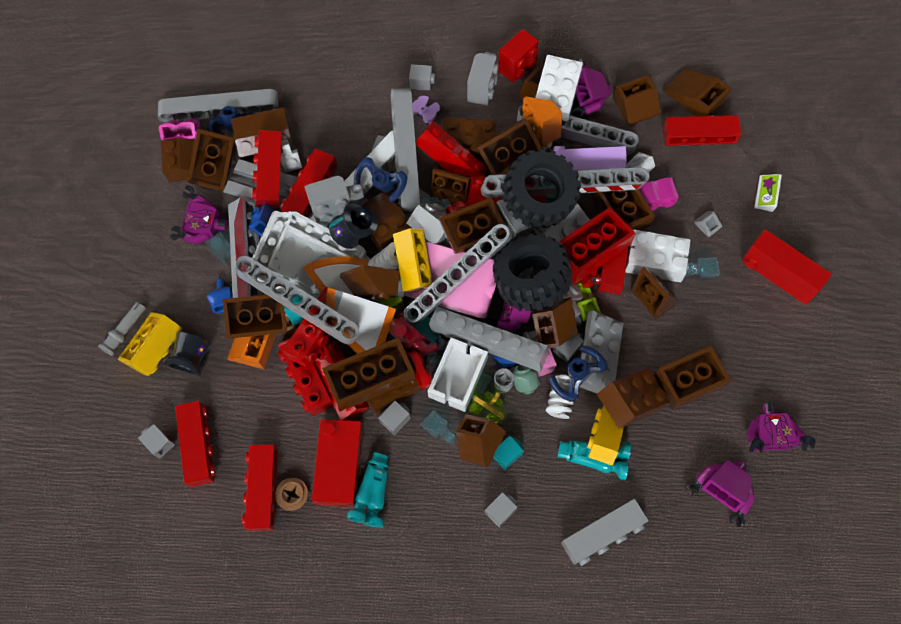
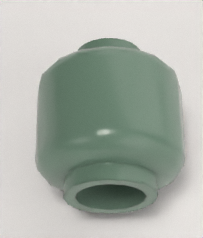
[512,365,540,394]

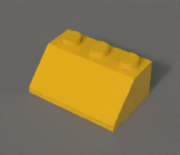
[117,312,182,376]

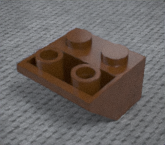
[613,75,661,126]
[430,168,471,205]
[532,297,578,348]
[456,414,506,468]

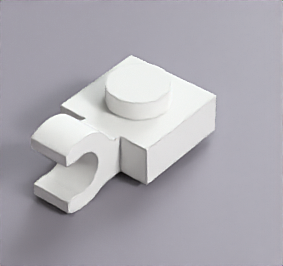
[281,139,302,173]

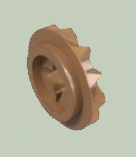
[275,478,309,511]

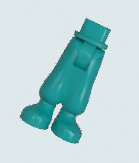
[558,440,631,480]
[346,452,389,528]

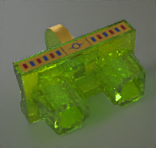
[469,390,506,423]

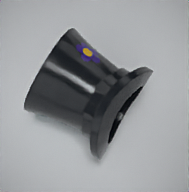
[329,203,378,249]
[162,331,211,376]

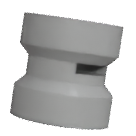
[494,368,514,393]

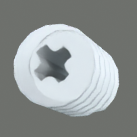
[368,242,399,270]
[546,375,575,419]

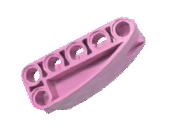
[404,241,496,318]

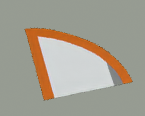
[303,256,369,295]
[326,287,396,354]

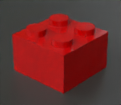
[498,29,539,83]

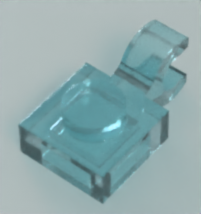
[685,257,720,278]
[420,410,456,445]

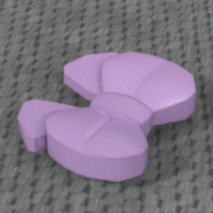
[412,96,440,123]

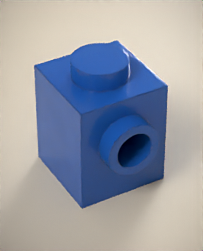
[249,204,275,237]

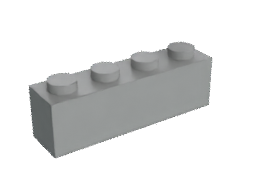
[561,499,648,566]

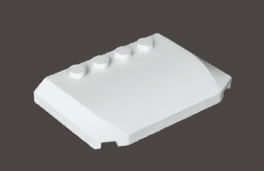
[247,211,370,299]

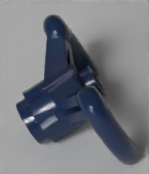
[207,106,254,133]
[353,157,407,202]
[549,345,607,402]

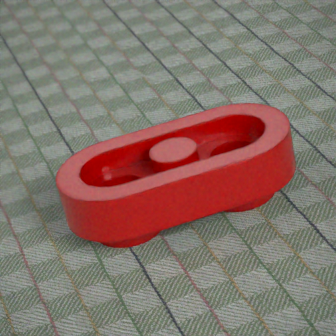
[406,350,432,390]

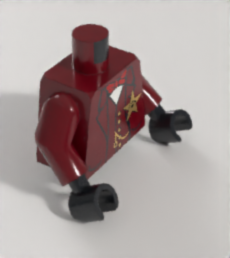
[389,304,449,356]

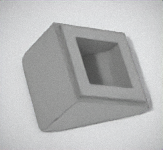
[694,211,723,237]

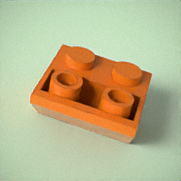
[522,97,562,147]
[227,334,277,369]

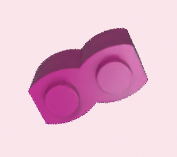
[159,118,201,140]
[638,178,679,211]

